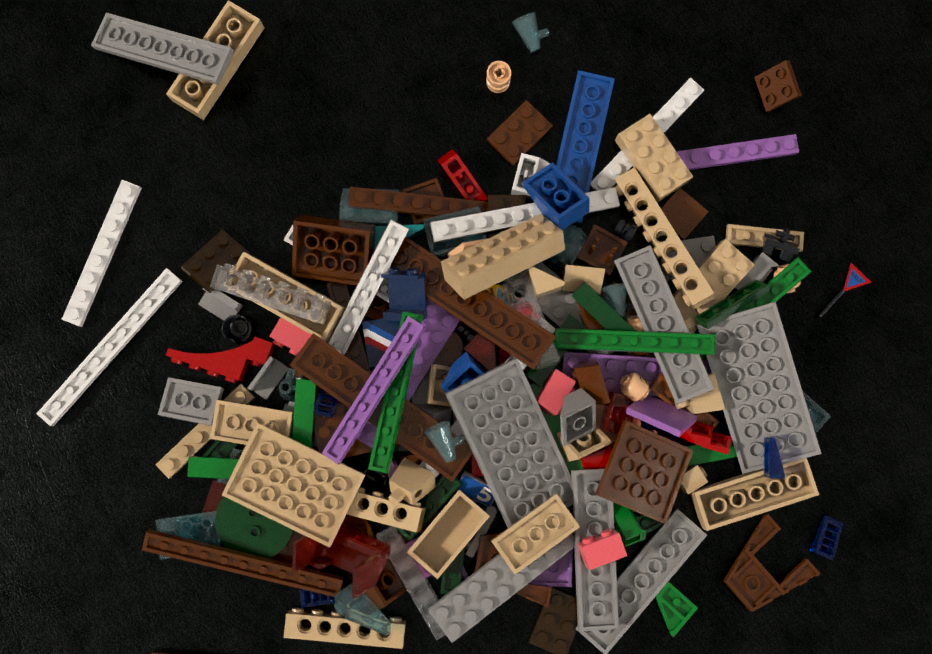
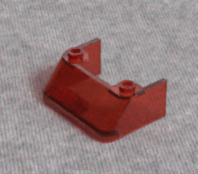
[292,525,391,599]

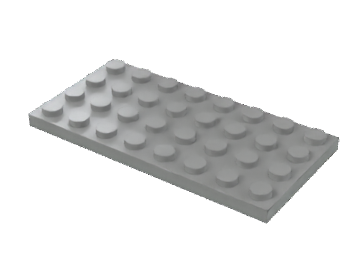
[697,302,821,474]
[445,358,573,528]

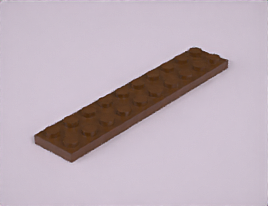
[389,236,556,370]
[290,333,473,482]

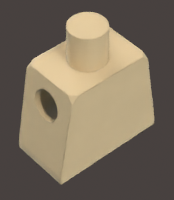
[674,372,725,414]
[389,458,436,505]

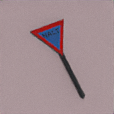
[818,263,871,318]

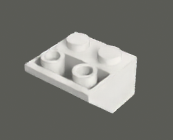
[511,153,550,200]

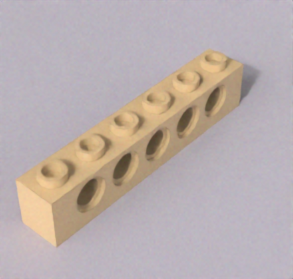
[347,487,426,532]
[284,607,406,649]

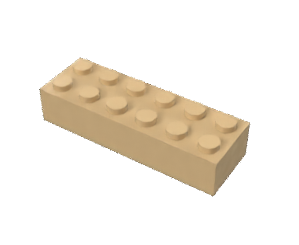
[166,0,264,120]
[441,213,565,300]
[673,239,755,334]
[225,252,346,342]
[690,458,819,531]

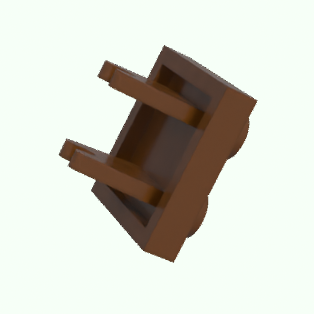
[754,60,802,112]
[576,224,628,276]

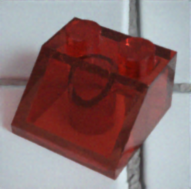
[464,333,496,371]

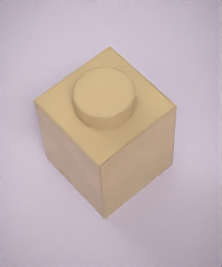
[680,465,708,495]

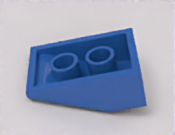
[522,162,590,230]

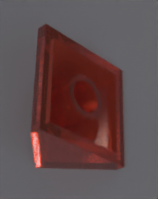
[600,392,634,435]

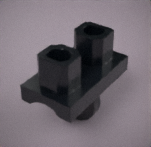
[762,227,800,262]

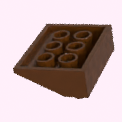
[292,215,375,285]

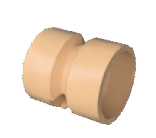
[486,61,511,93]

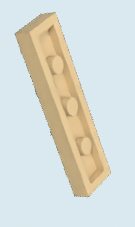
[726,224,804,252]

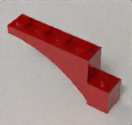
[166,337,276,383]

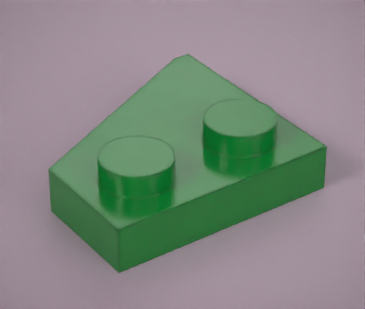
[655,582,698,637]

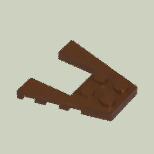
[723,514,820,612]
[474,533,552,608]

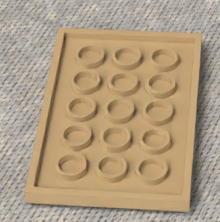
[222,422,366,547]

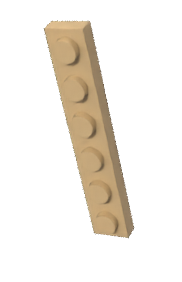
[155,384,255,479]

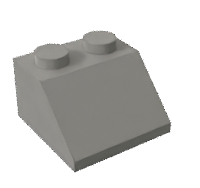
[560,388,596,446]

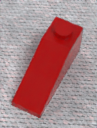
[437,149,488,201]

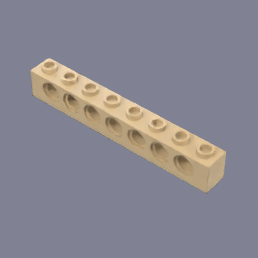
[615,167,715,310]

